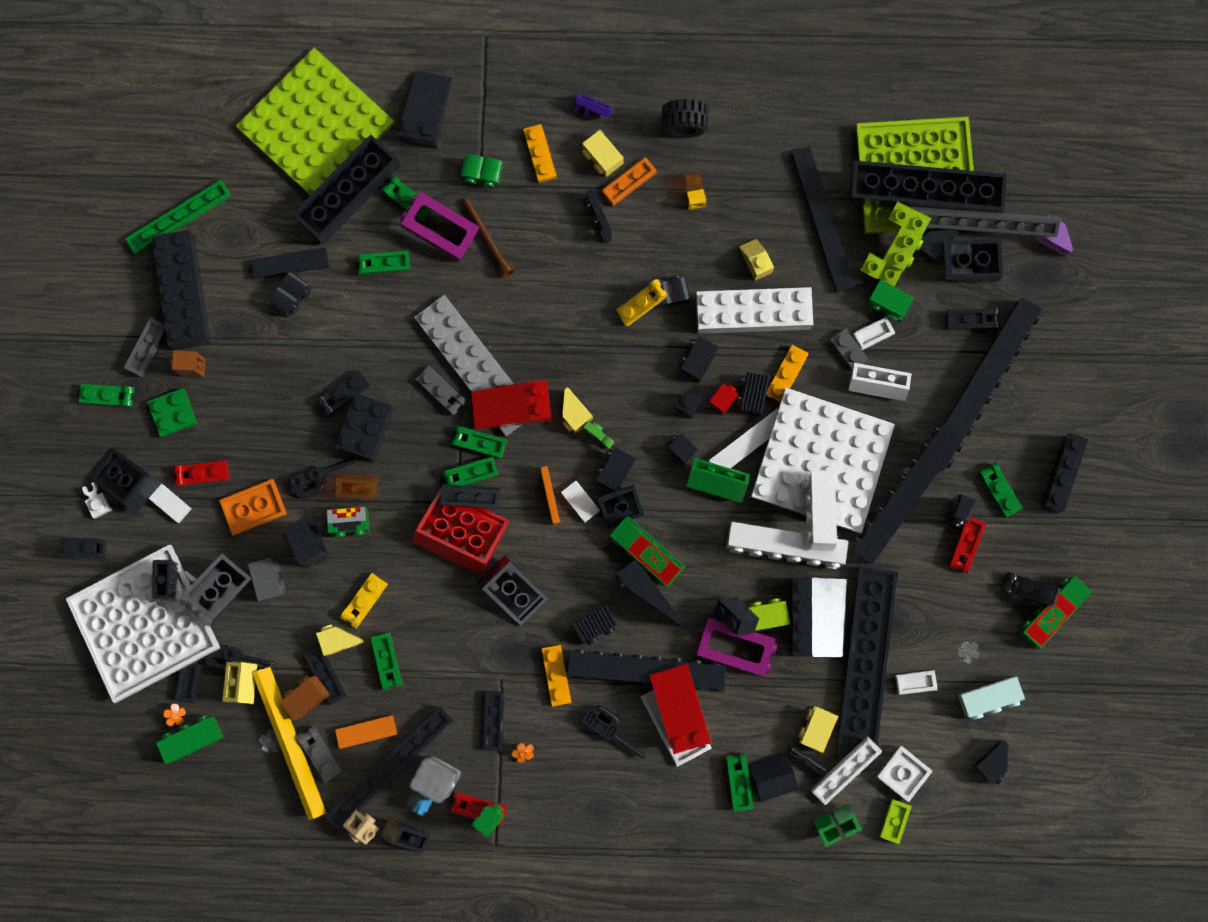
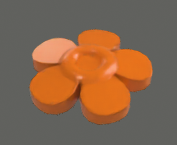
[163,703,186,726]
[512,743,534,763]

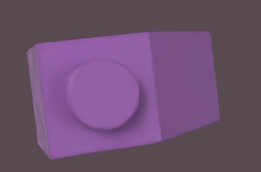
[1033,215,1073,257]

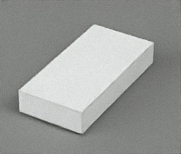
[852,317,895,350]
[561,481,600,522]
[149,484,192,523]
[895,670,937,695]

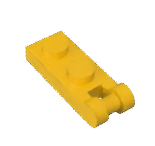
[616,279,668,326]
[340,573,388,628]

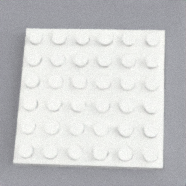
[751,388,895,533]
[66,545,220,703]

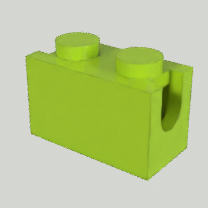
[749,598,790,631]

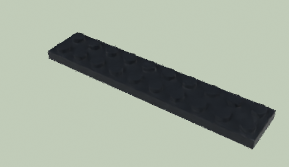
[835,566,898,766]

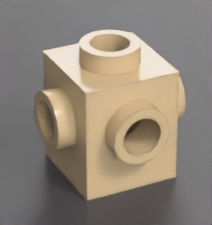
[343,810,379,844]

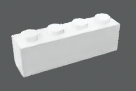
[805,470,837,551]

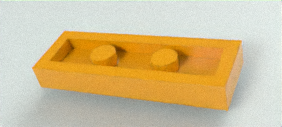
[524,124,557,183]
[766,345,809,403]
[542,645,571,706]

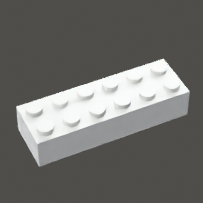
[696,287,813,334]
[726,522,848,569]

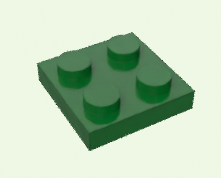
[148,388,198,438]

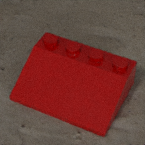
[413,488,510,575]

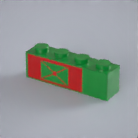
[610,516,686,587]
[1019,576,1093,649]

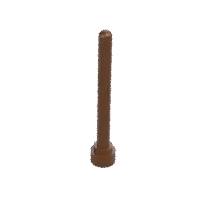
[463,198,515,278]

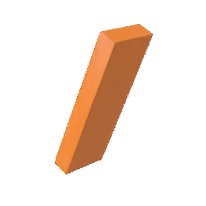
[601,157,657,206]
[540,466,560,525]
[335,715,397,749]

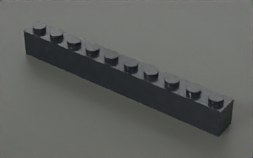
[940,297,1042,471]

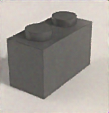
[248,557,286,602]

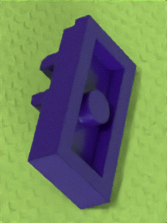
[574,93,614,118]

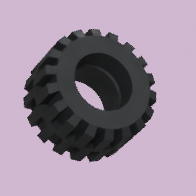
[661,99,709,138]

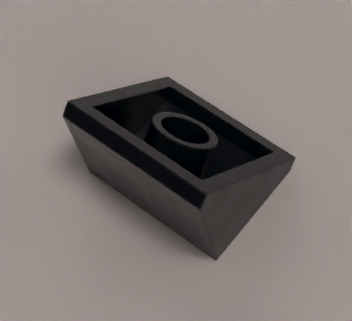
[598,485,644,529]
[748,752,798,802]

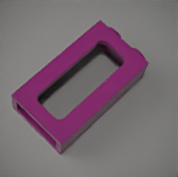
[400,191,479,262]
[696,618,777,676]

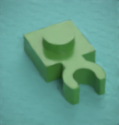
[584,421,614,449]

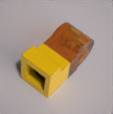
[684,172,706,210]

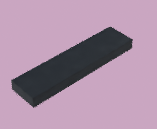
[251,247,329,279]

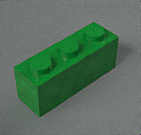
[686,458,750,503]
[156,715,224,764]

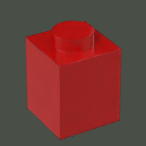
[708,383,738,416]

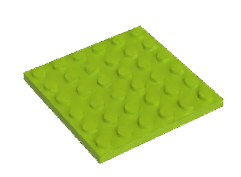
[236,48,395,195]
[856,117,974,234]

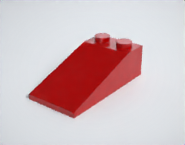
[471,380,552,430]
[650,663,711,755]

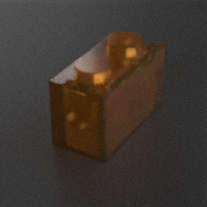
[336,473,380,499]

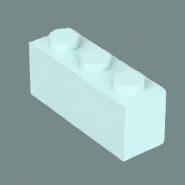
[958,677,1025,720]

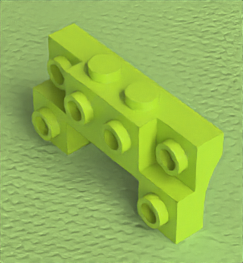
[860,201,931,286]

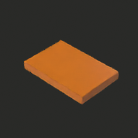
[219,479,287,536]

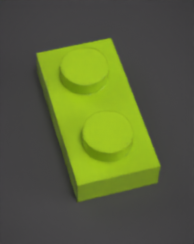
[879,799,912,844]

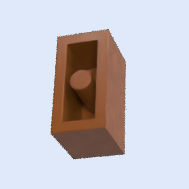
[170,350,206,378]
[280,676,330,721]

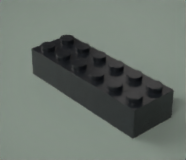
[292,134,401,245]
[152,230,211,351]

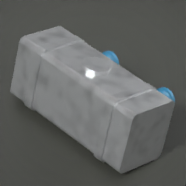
[410,756,461,815]

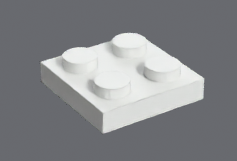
[876,746,932,802]

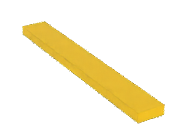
[252,667,326,820]

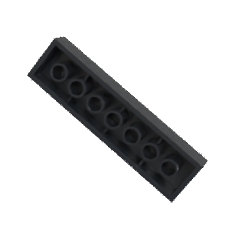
[848,160,1007,213]

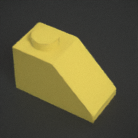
[739,239,774,280]
[563,387,593,433]
[316,625,364,656]

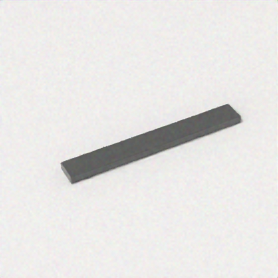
[908,206,1061,237]

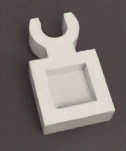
[82,482,112,519]

